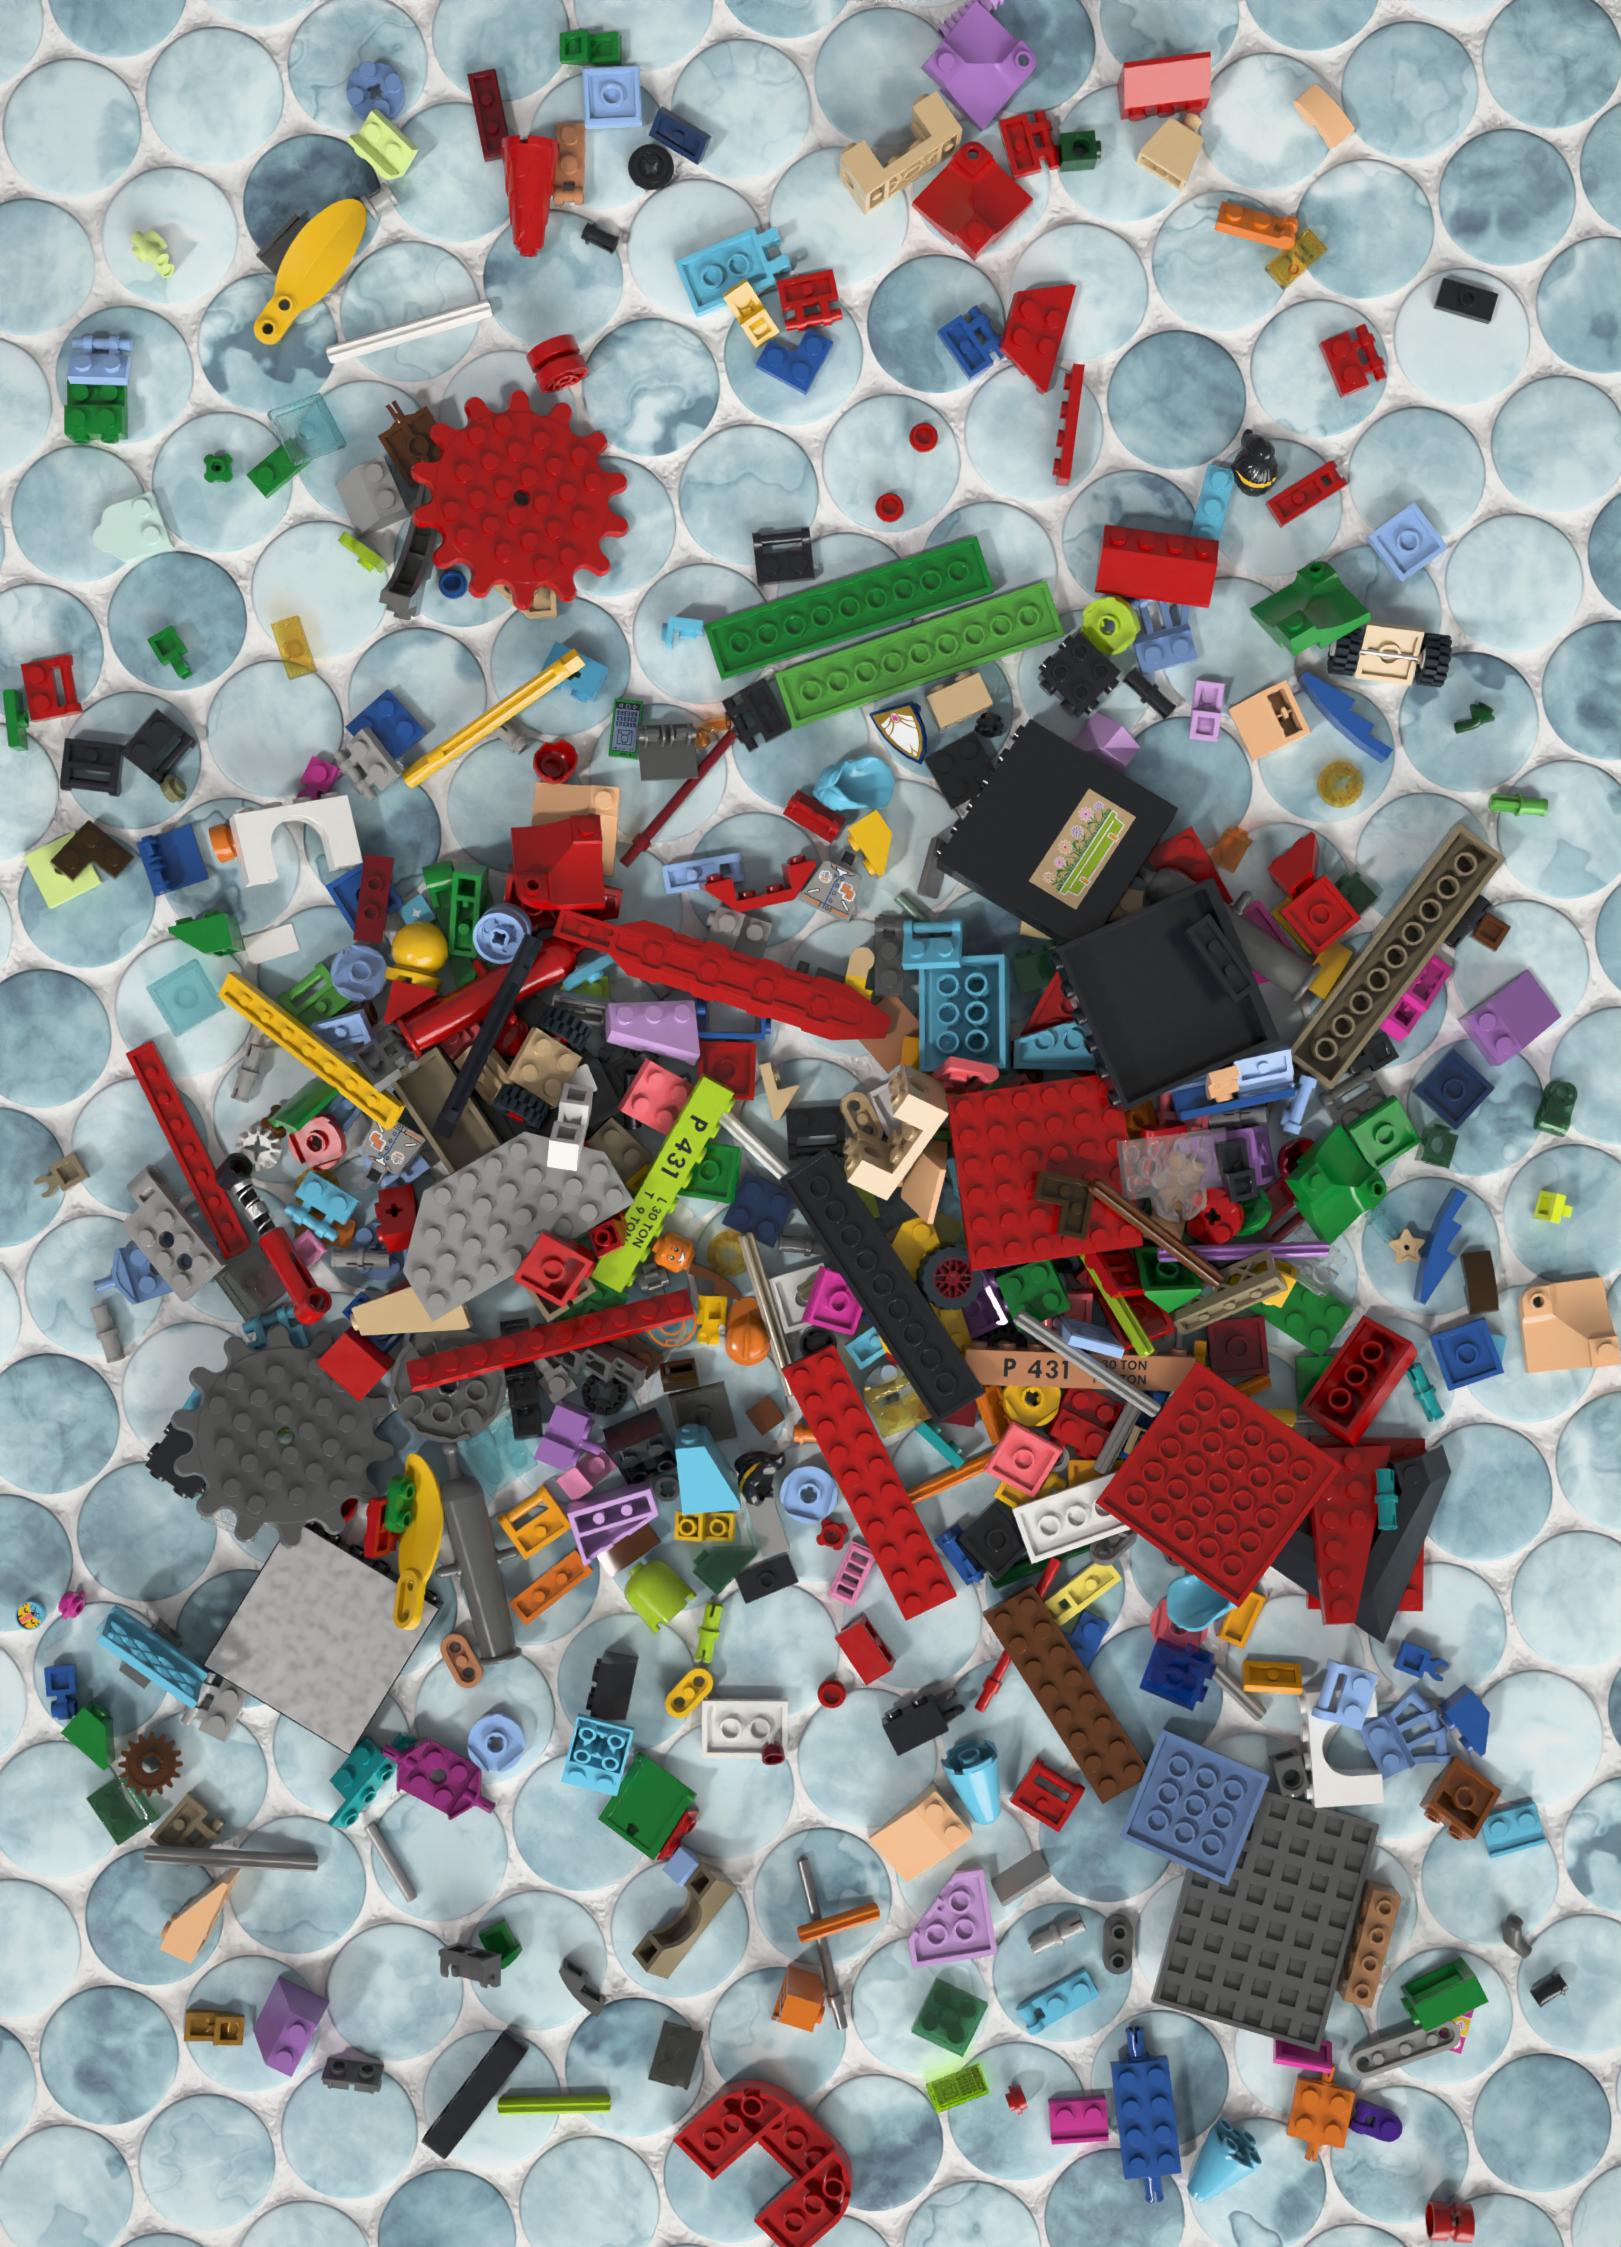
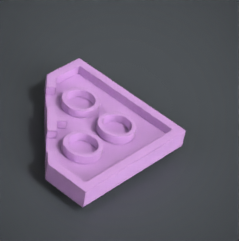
[908,1866,998,1969]

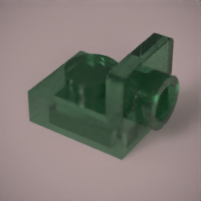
[1334,871,1377,915]

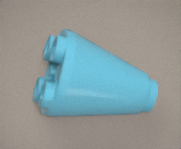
[1187,2118,1262,2202]

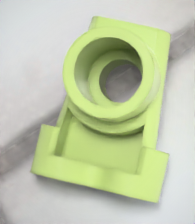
[130,228,174,278]

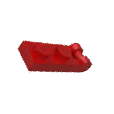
[1265,460,1348,528]

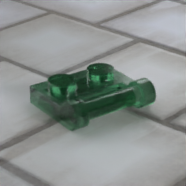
[86,1776,162,1846]

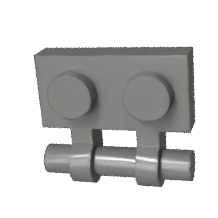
[334,726,403,802]
[181,1669,249,1742]

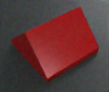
[384,980,444,1027]
[316,1325,396,1402]

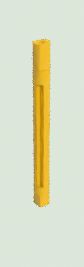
[402,648,585,789]

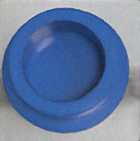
[439,570,468,599]

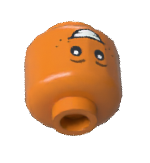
[651,1231,696,1273]

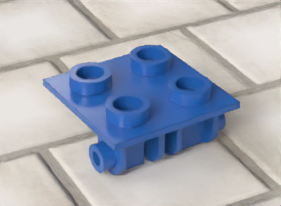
[136,824,209,897]

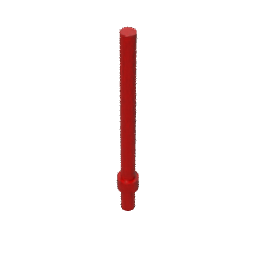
[974,1556,1062,1713]

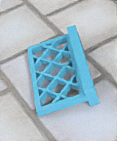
[96,1604,209,1709]

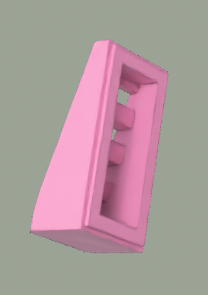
[828,1540,875,1607]

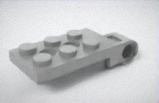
[121,1165,227,1302]

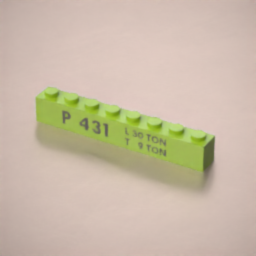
[591,1073,736,1293]

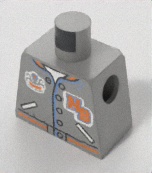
[799,850,862,923]
[362,1120,429,1184]

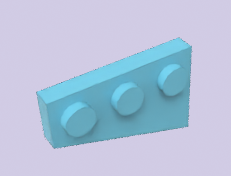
[1013,1020,1095,1070]

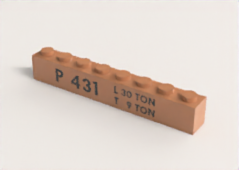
[962,1341,1196,1391]

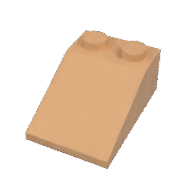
[897,1139,948,1224]
[869,1782,973,1882]
[159,1868,241,1964]

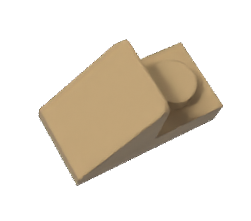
[759,1062,800,1121]

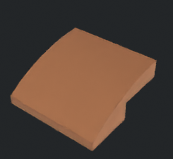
[859,997,919,1074]

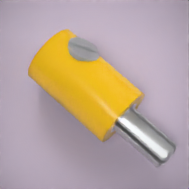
[1264,1408,1314,1430]

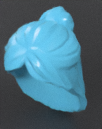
[812,754,895,811]
[1166,1574,1237,1632]

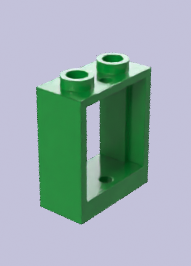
[1400,1957,1489,2033]

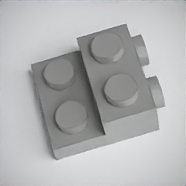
[701,906,773,960]

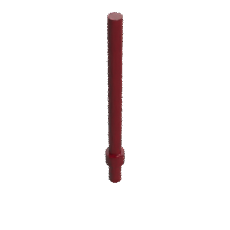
[619,730,737,868]

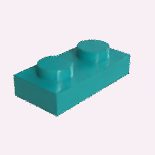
[915,1419,965,1470]

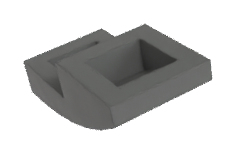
[558,1957,606,2017]

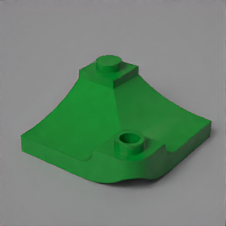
[1250,561,1371,656]
[1285,1124,1387,1246]

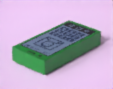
[608,698,644,760]

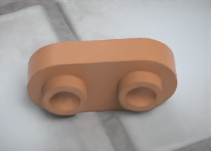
[440,1632,484,1688]

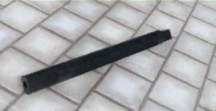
[431,933,543,1140]

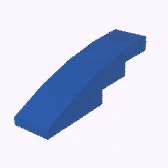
[1297,671,1393,763]
[1413,1188,1468,1305]

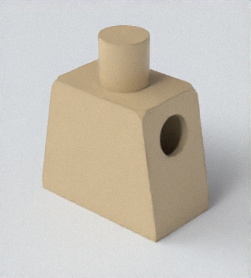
[1136,113,1204,192]

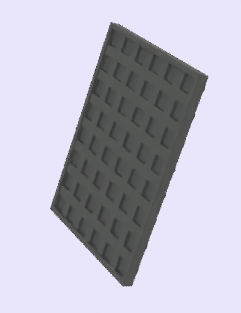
[1151,1790,1379,2052]

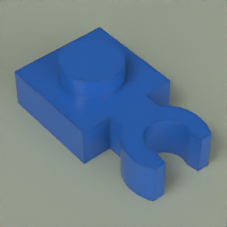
[1393,1640,1449,1681]

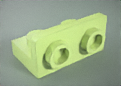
[347,109,419,180]

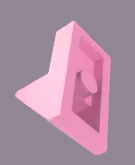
[556,1447,617,1502]

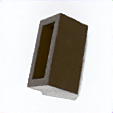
[659,1358,700,1392]

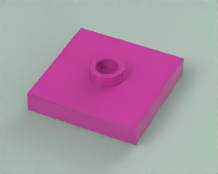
[801,1266,863,1336]

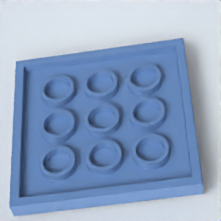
[1119,1728,1271,1886]

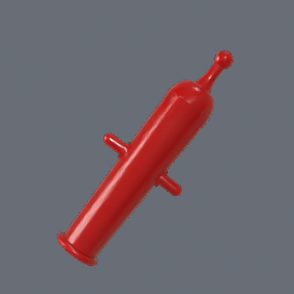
[396,937,588,1058]

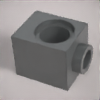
[1268,1749,1310,1798]

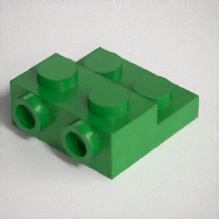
[64,380,128,444]

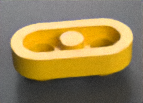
[665,1666,714,1718]

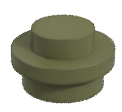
[160,775,187,803]

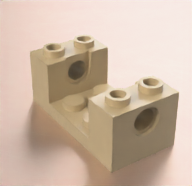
[839,91,963,215]
[843,1064,949,1200]

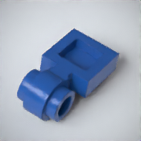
[44,1663,78,1720]

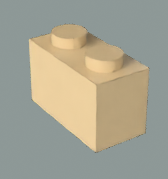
[925,672,993,732]

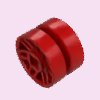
[526,334,589,394]

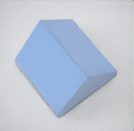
[662,1847,699,1887]

